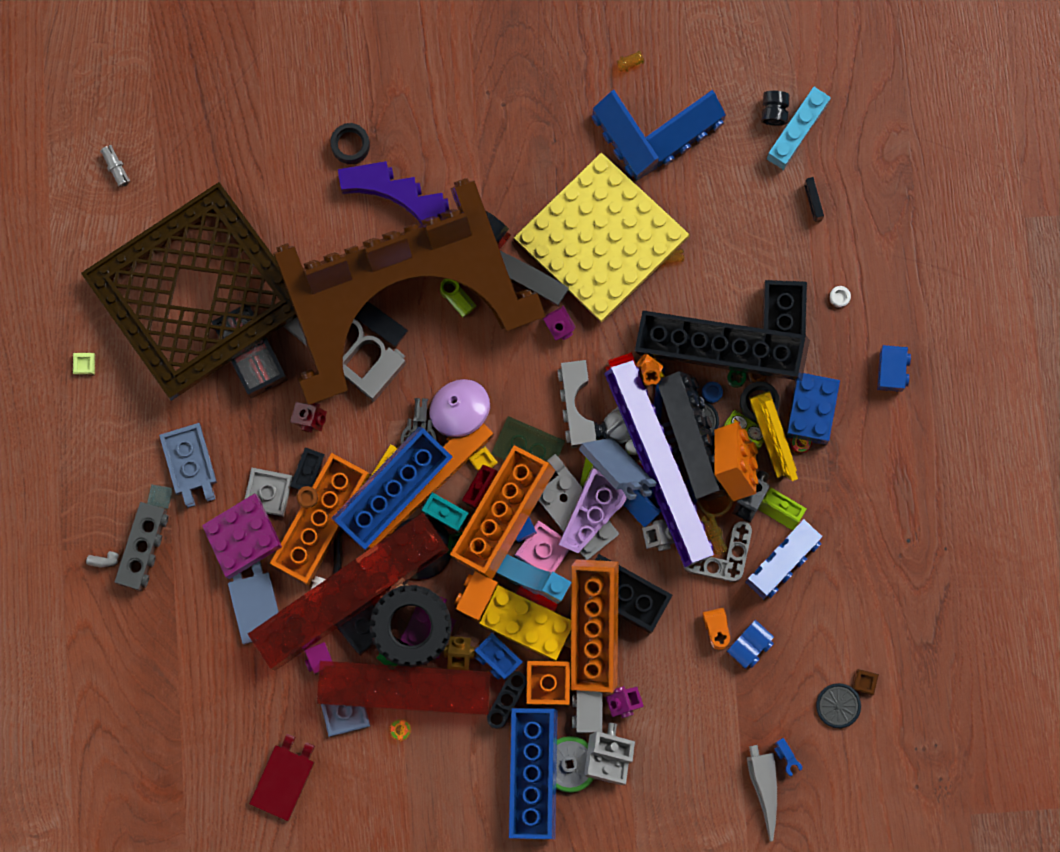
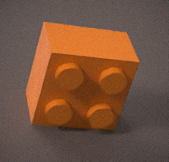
[454,571,498,624]
[527,661,570,706]

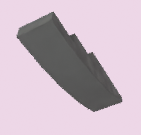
[500,251,569,306]

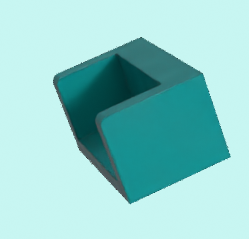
[422,492,469,533]

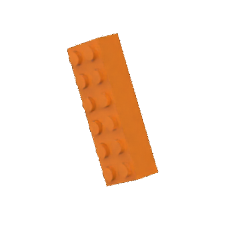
[450,445,556,579]
[270,453,370,586]
[571,559,619,693]

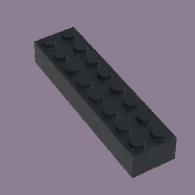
[635,311,810,381]

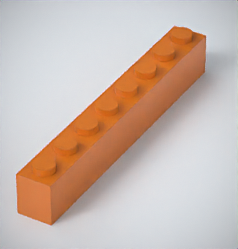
[368,423,494,550]

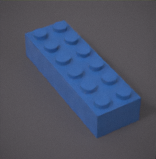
[331,427,452,549]
[509,708,558,839]

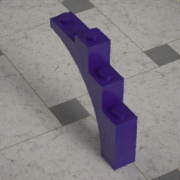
[338,161,449,224]

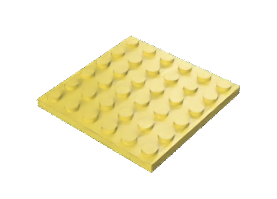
[514,153,690,323]

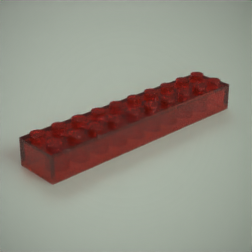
[248,513,450,671]

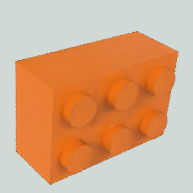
[714,422,758,501]

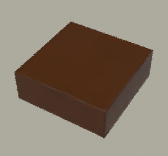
[853,669,879,695]

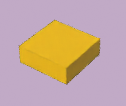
[469,446,498,471]

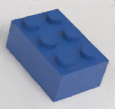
[786,373,840,445]

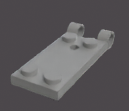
[538,454,619,560]

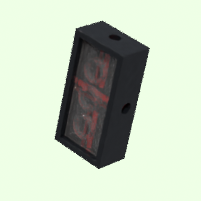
[211,306,288,399]

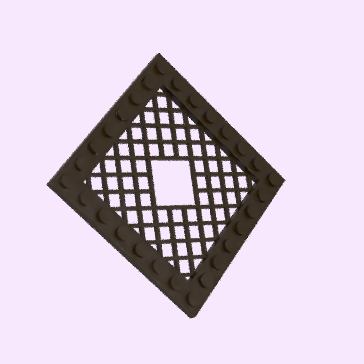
[81,182,297,401]

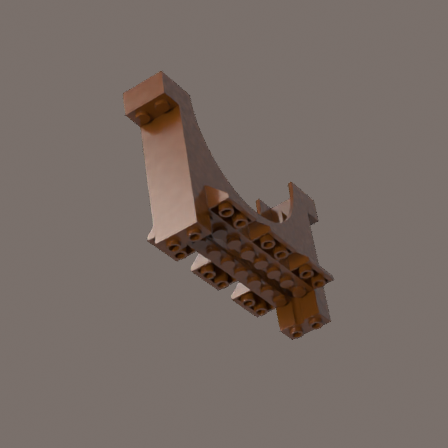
[273,178,546,405]

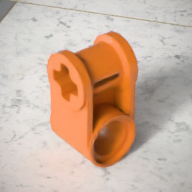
[702,607,730,650]

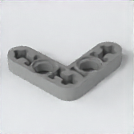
[683,521,752,582]

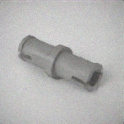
[100,145,131,187]

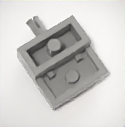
[584,723,635,786]

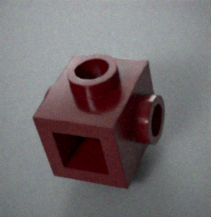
[290,402,327,433]

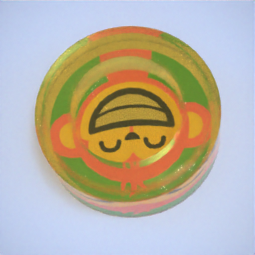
[390,719,411,741]

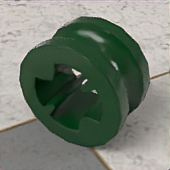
[727,370,746,388]

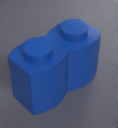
[726,620,774,669]

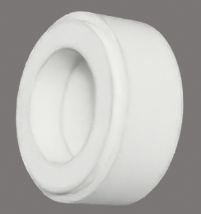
[829,286,851,308]

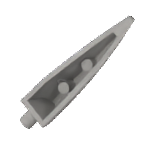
[747,745,777,841]

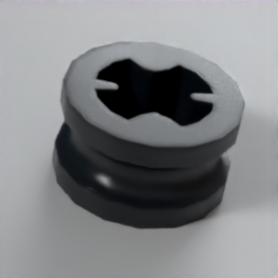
[594,421,607,441]

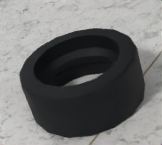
[330,123,370,164]
[740,381,780,422]

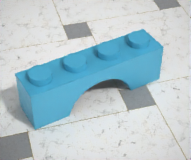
[767,87,831,170]

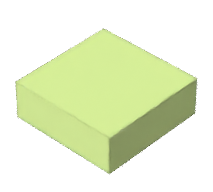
[73,353,95,375]

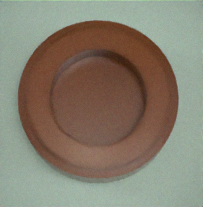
[297,486,318,508]

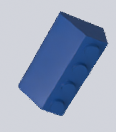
[591,90,659,181]
[645,90,726,167]

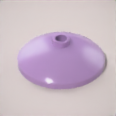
[429,379,490,437]

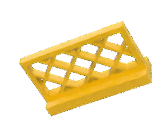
[749,392,798,481]

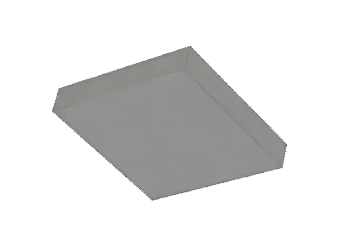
[245,468,293,517]

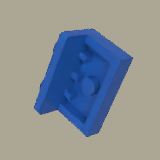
[474,633,523,680]

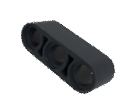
[487,671,527,729]

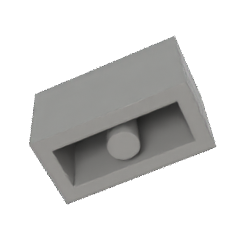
[572,690,602,733]

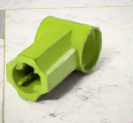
[440,278,476,318]

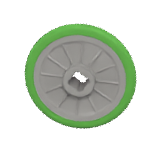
[556,736,594,793]

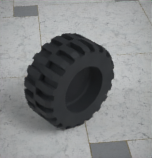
[370,585,451,667]

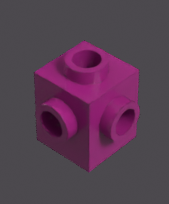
[606,686,644,719]

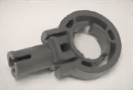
[401,398,437,444]

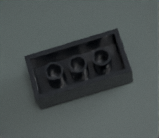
[762,280,807,335]
[595,554,673,634]

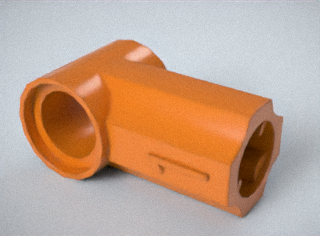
[636,353,663,385]

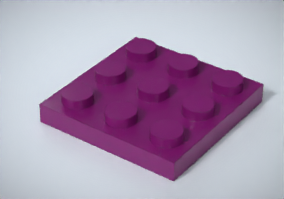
[202,493,282,579]

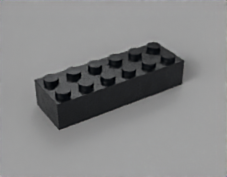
[658,371,728,501]

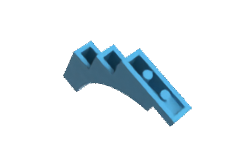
[496,554,571,604]

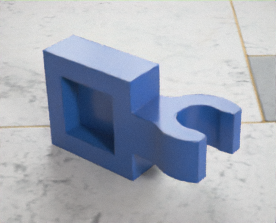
[774,738,802,776]

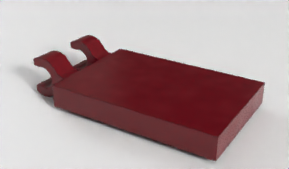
[249,734,315,821]

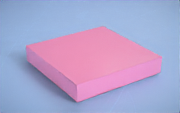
[515,521,569,572]

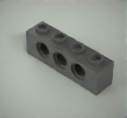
[115,502,169,591]

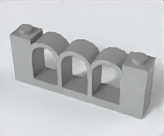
[283,317,406,401]

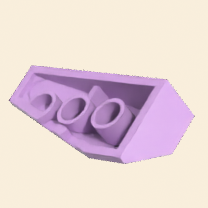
[559,465,627,553]

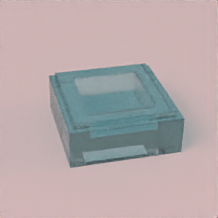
[147,484,173,509]

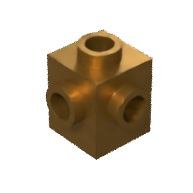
[444,636,475,671]

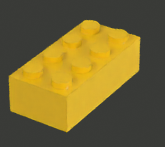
[479,585,571,661]

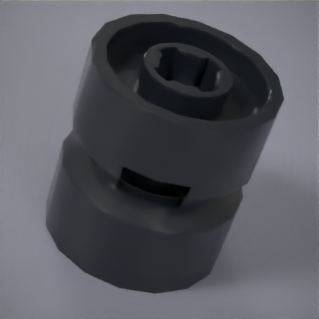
[761,90,790,126]

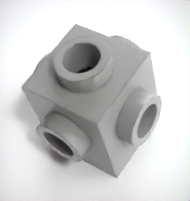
[642,519,675,551]

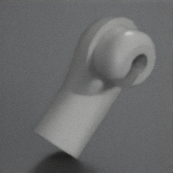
[86,551,119,568]

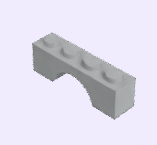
[557,360,596,448]

